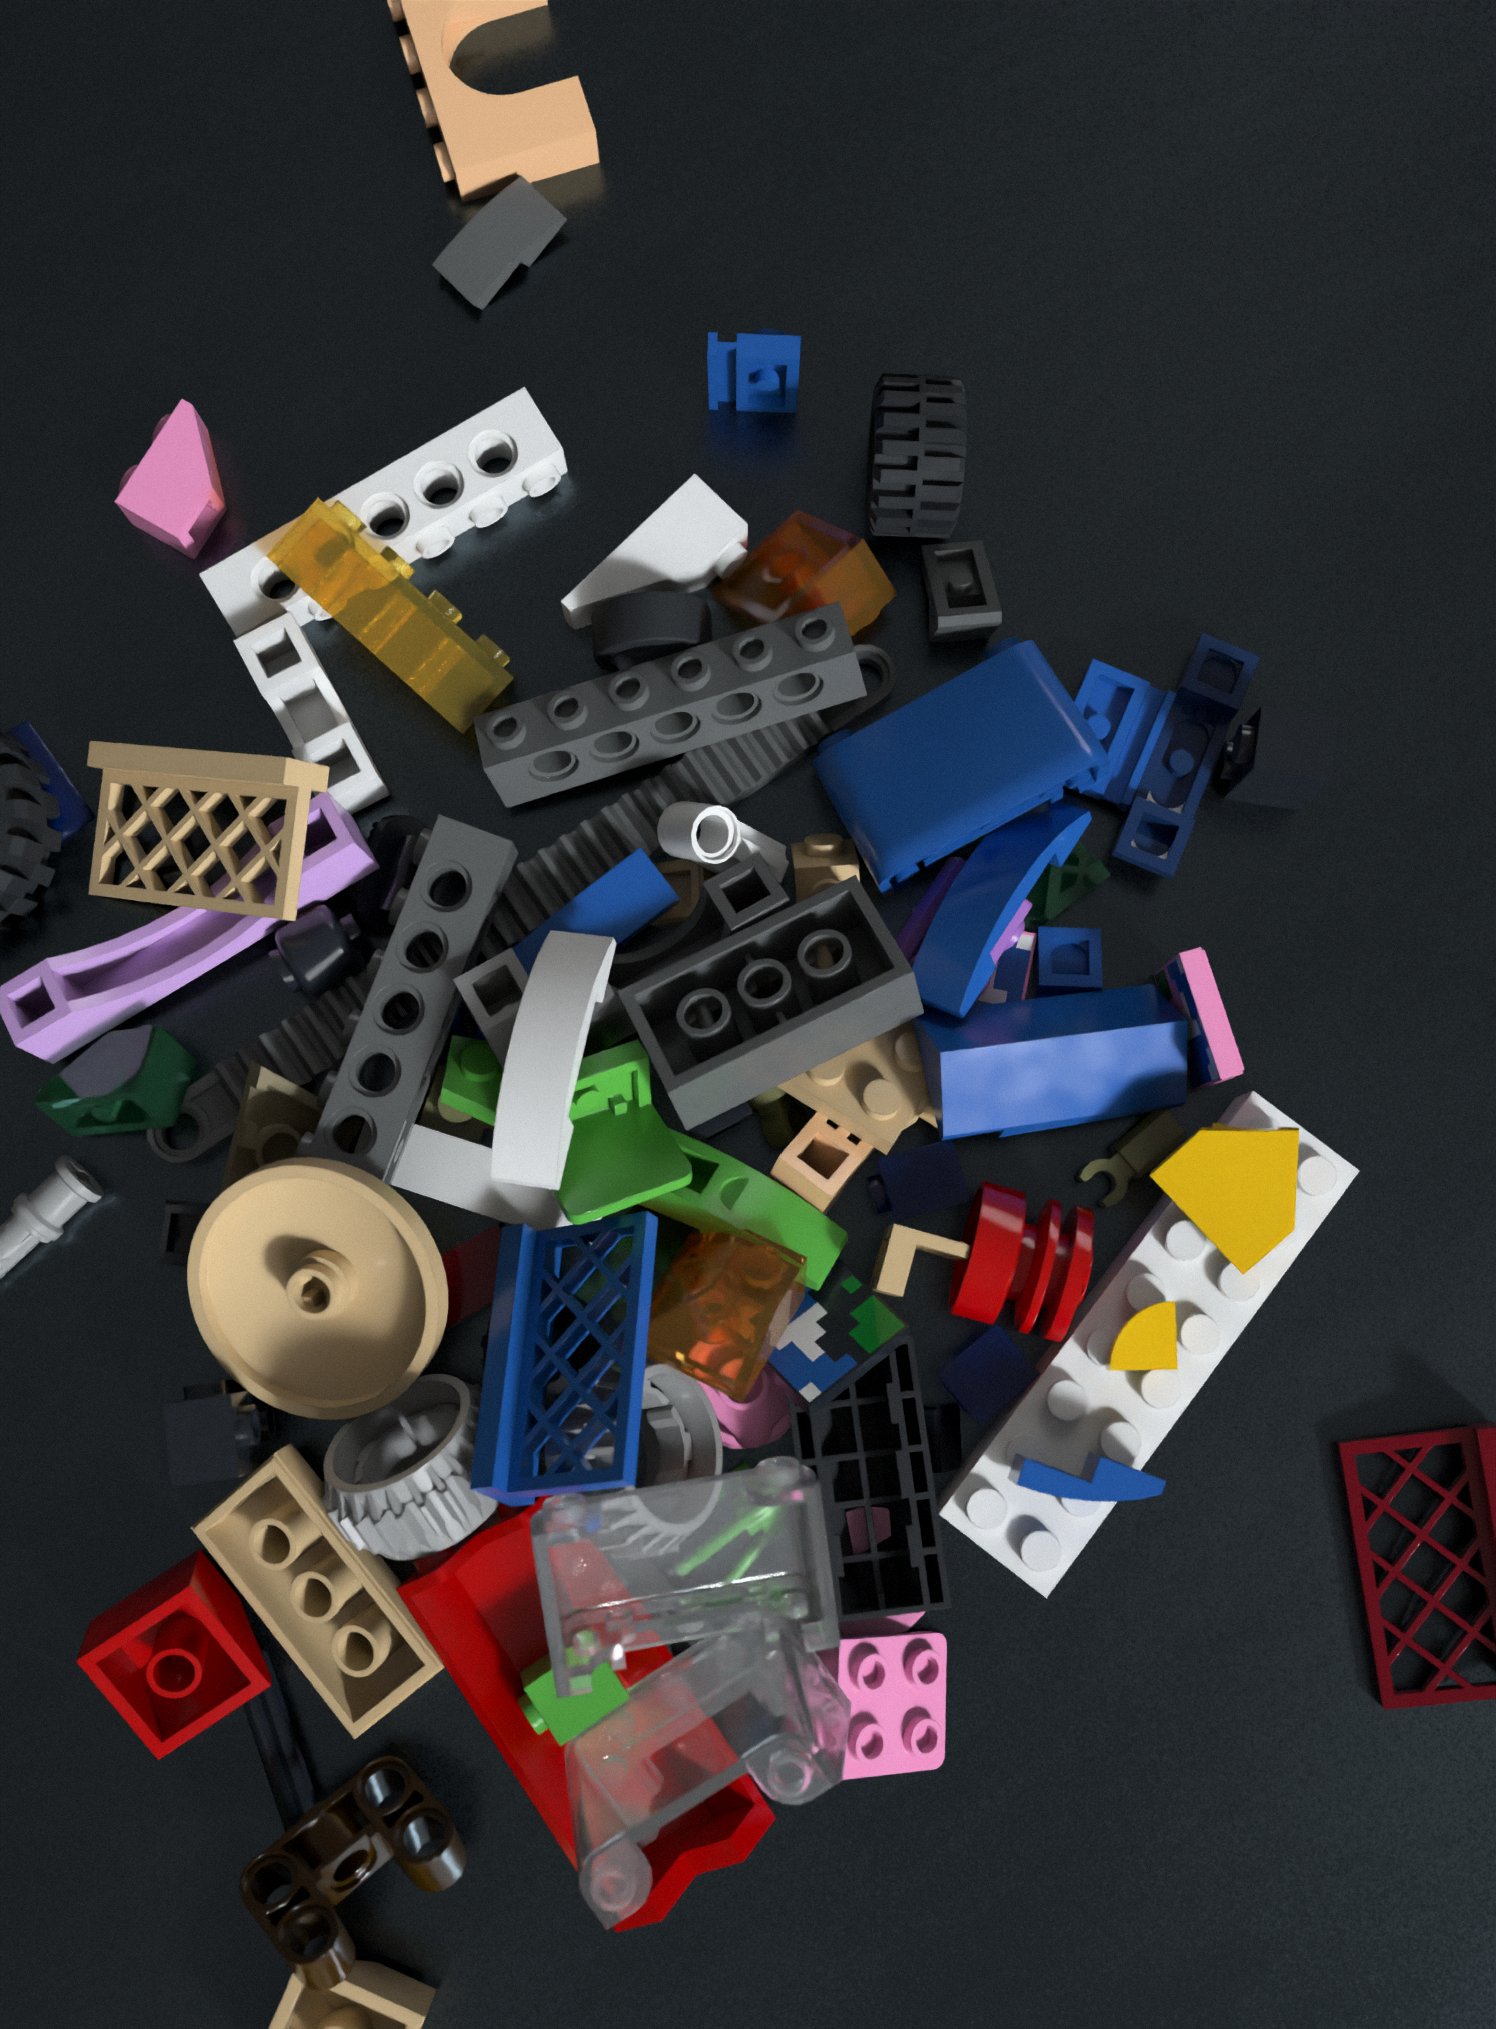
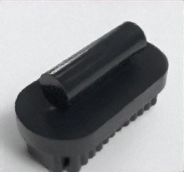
[342,814,429,935]

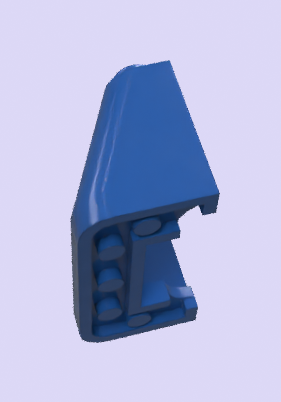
[812,636,1110,900]

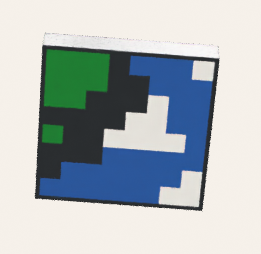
[722,1258,910,1418]

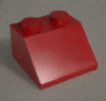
[76,1549,272,1760]

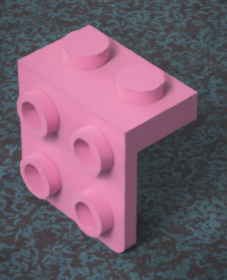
[788,1626,947,1781]

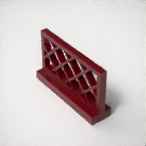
[1337,1421,1496,1710]

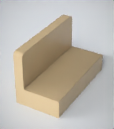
[869,1224,972,1297]

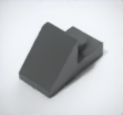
[921,540,1002,643]

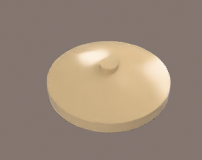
[187,1157,448,1420]

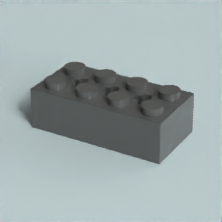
[617,875,924,1131]

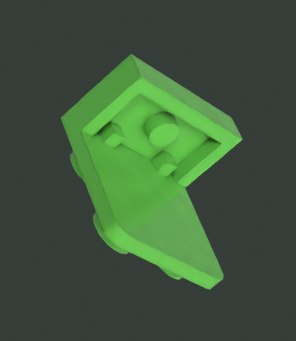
[550,1039,692,1225]

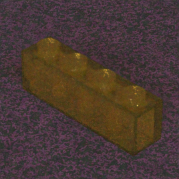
[266,498,514,734]

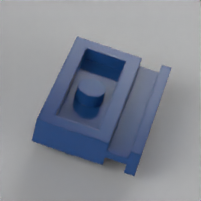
[707,328,801,413]
[1063,658,1177,811]

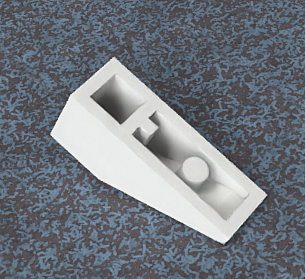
[561,473,748,630]

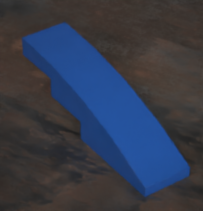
[452,847,680,1041]

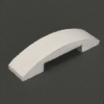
[490,930,616,1190]

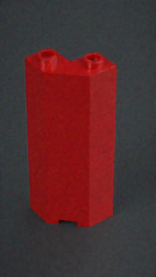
[396,1495,776,1933]

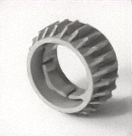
[545,1352,723,1553]
[321,1374,500,1560]

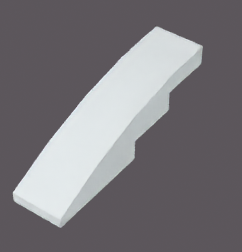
[354,1119,602,1246]

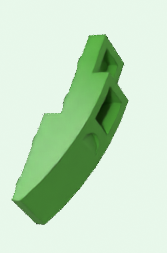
[638,1128,848,1291]

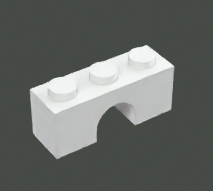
[233,611,390,815]

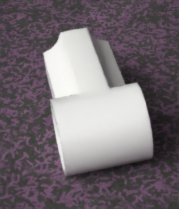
[657,801,789,883]

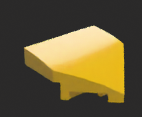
[1150,1123,1299,1275]

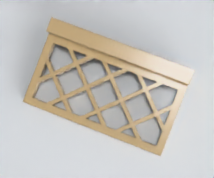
[87,741,330,921]

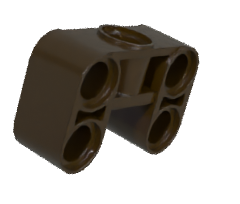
[239,1756,466,1991]

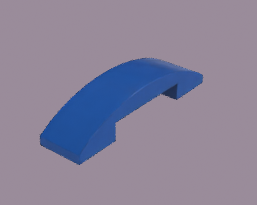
[912,800,1092,1019]

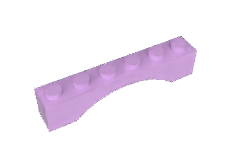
[0,792,380,1064]

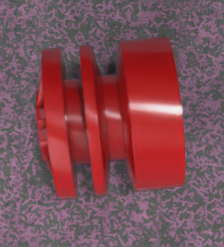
[948,1181,1094,1342]

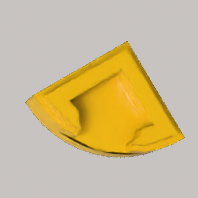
[1106,1301,1178,1371]

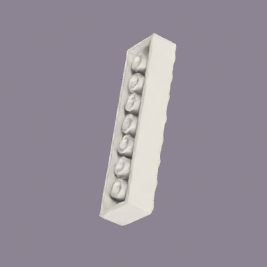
[936,1091,1360,1598]

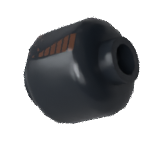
[268,903,370,997]

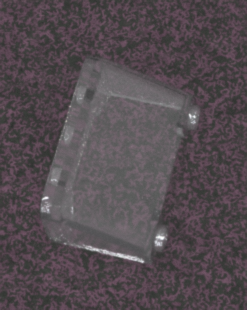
[530,1456,841,1698]
[564,1606,852,1930]

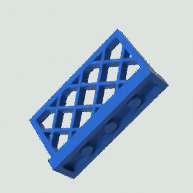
[470,1211,658,1507]

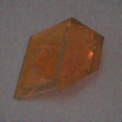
[710,510,897,636]
[646,1229,807,1403]

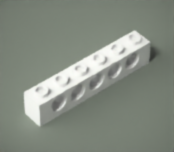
[199,387,568,638]

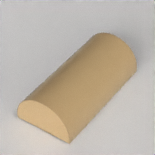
[190,1443,445,1739]

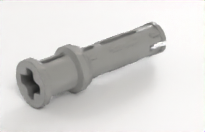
[0,1154,104,1279]

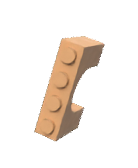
[387,0,600,203]

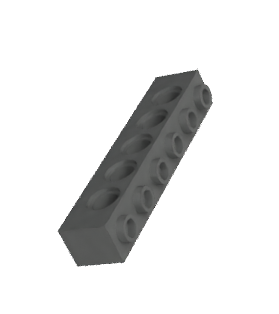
[473,601,867,808]
[294,814,518,1186]

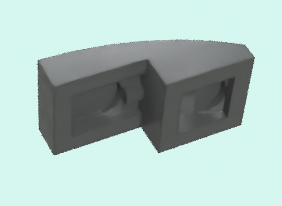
[432,176,567,310]

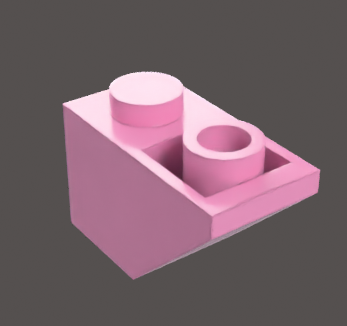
[115,399,227,560]

